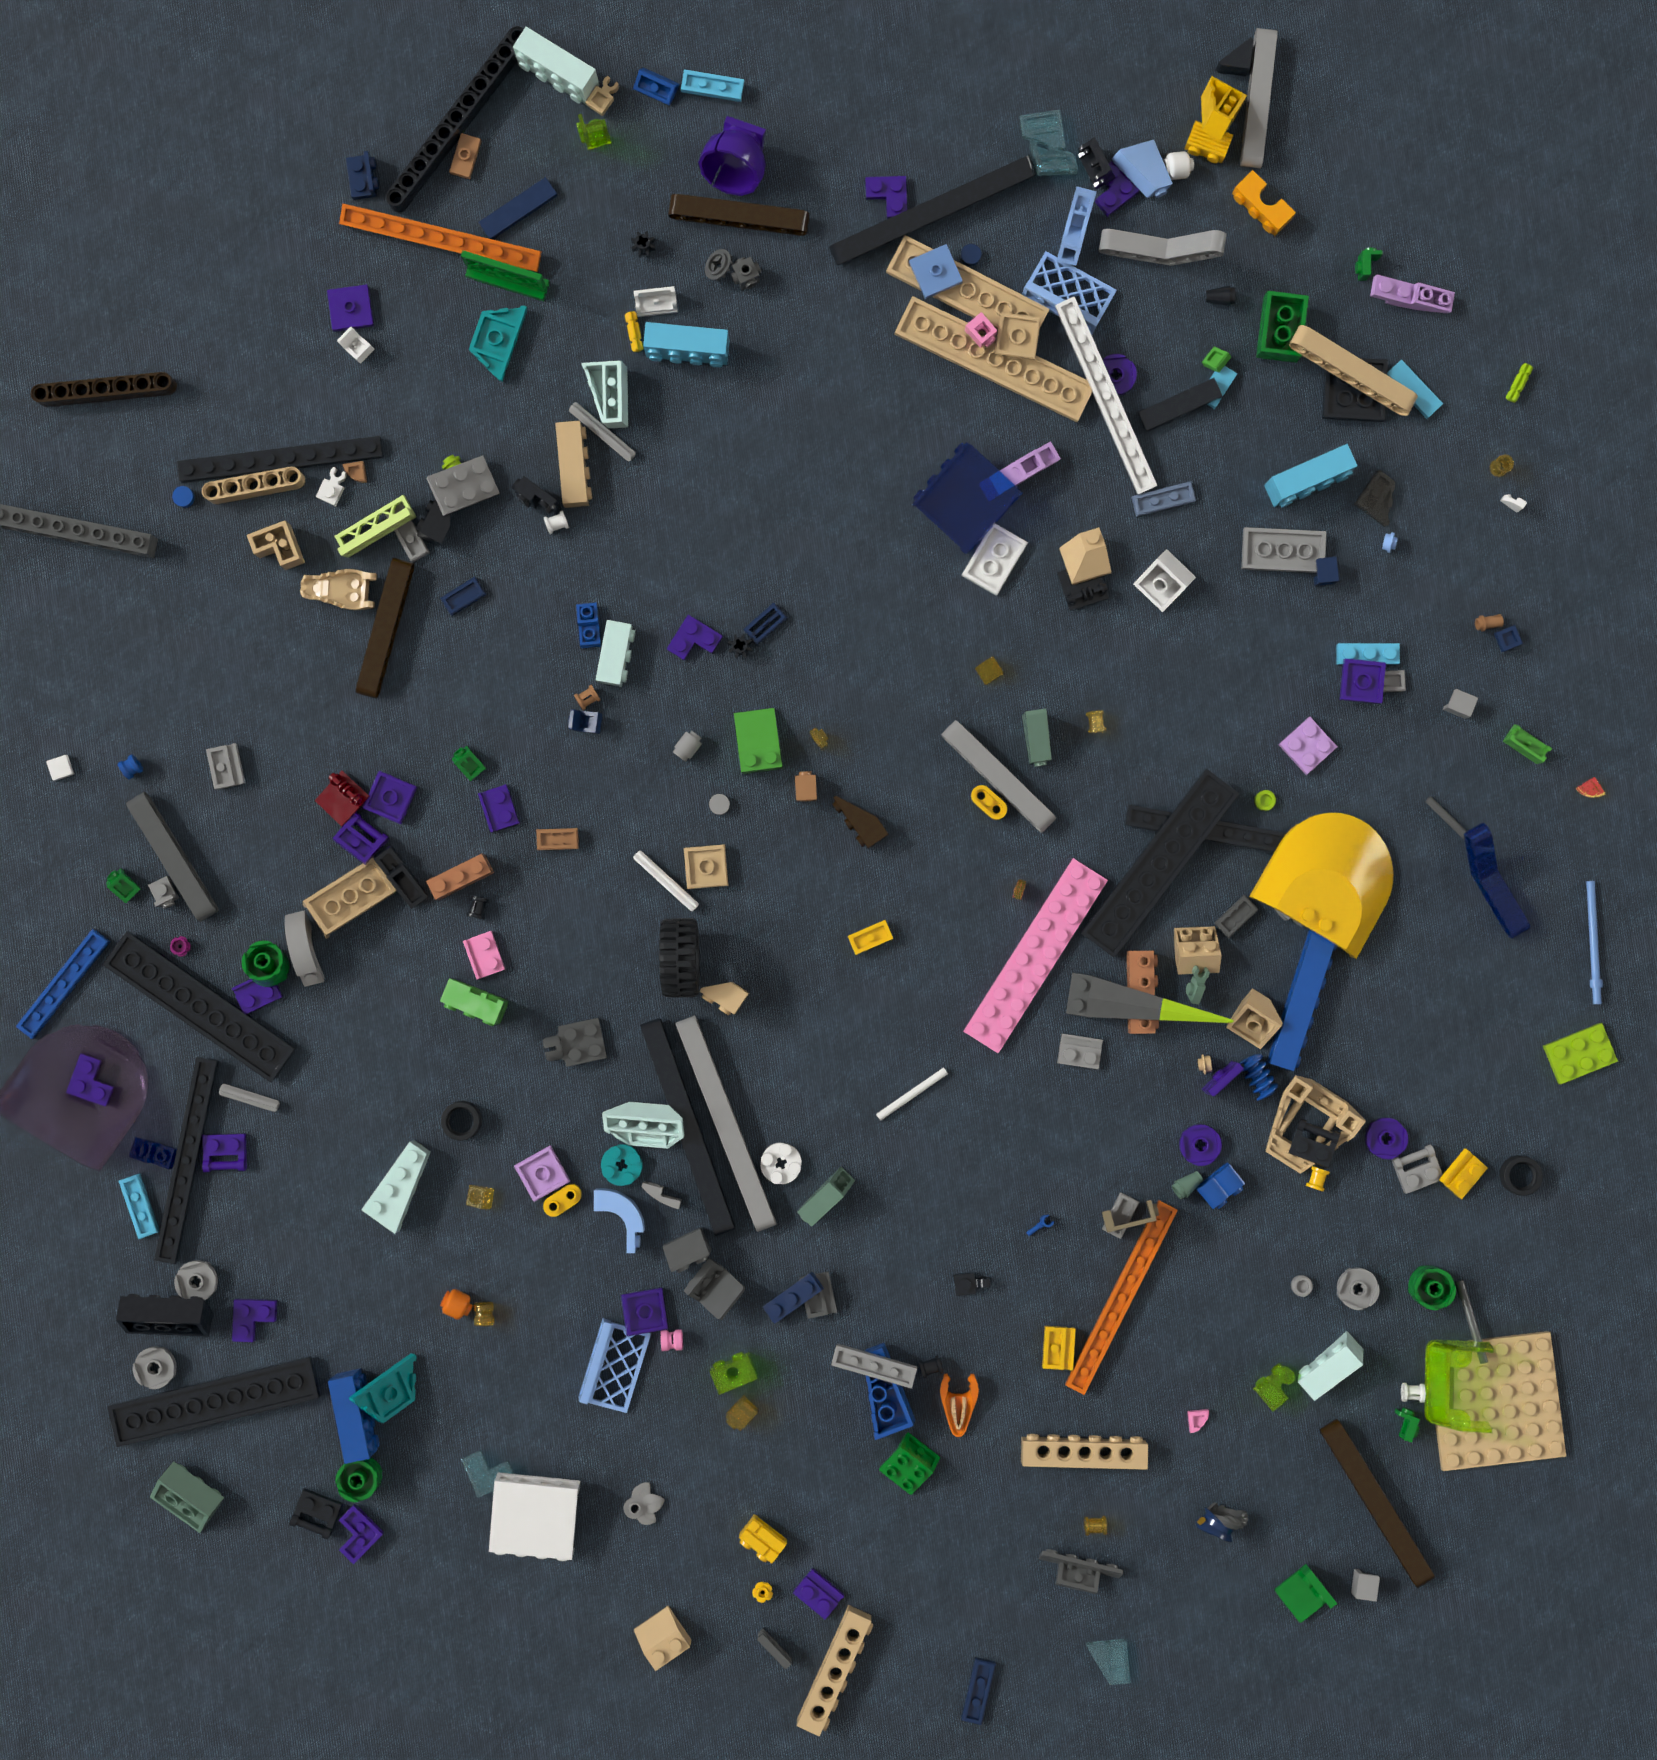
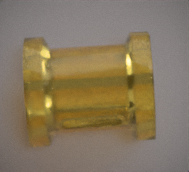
[1490,454,1514,477]
[1086,710,1107,734]
[1084,1516,1107,1536]

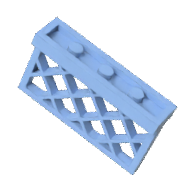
[1022,251,1117,334]
[578,1318,651,1413]

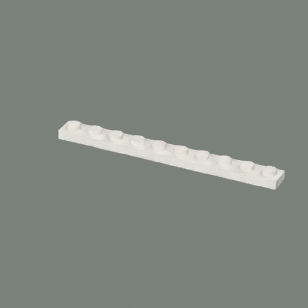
[1055,297,1157,494]

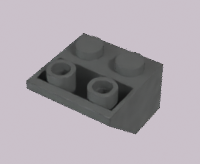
[663,1227,712,1273]

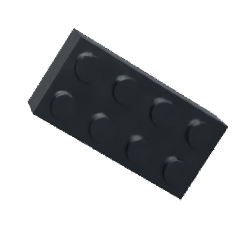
[116,1294,213,1337]

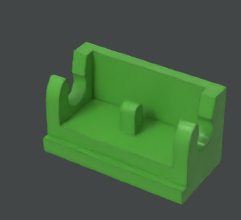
[1503,724,1552,764]

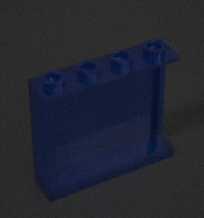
[912,442,1023,554]

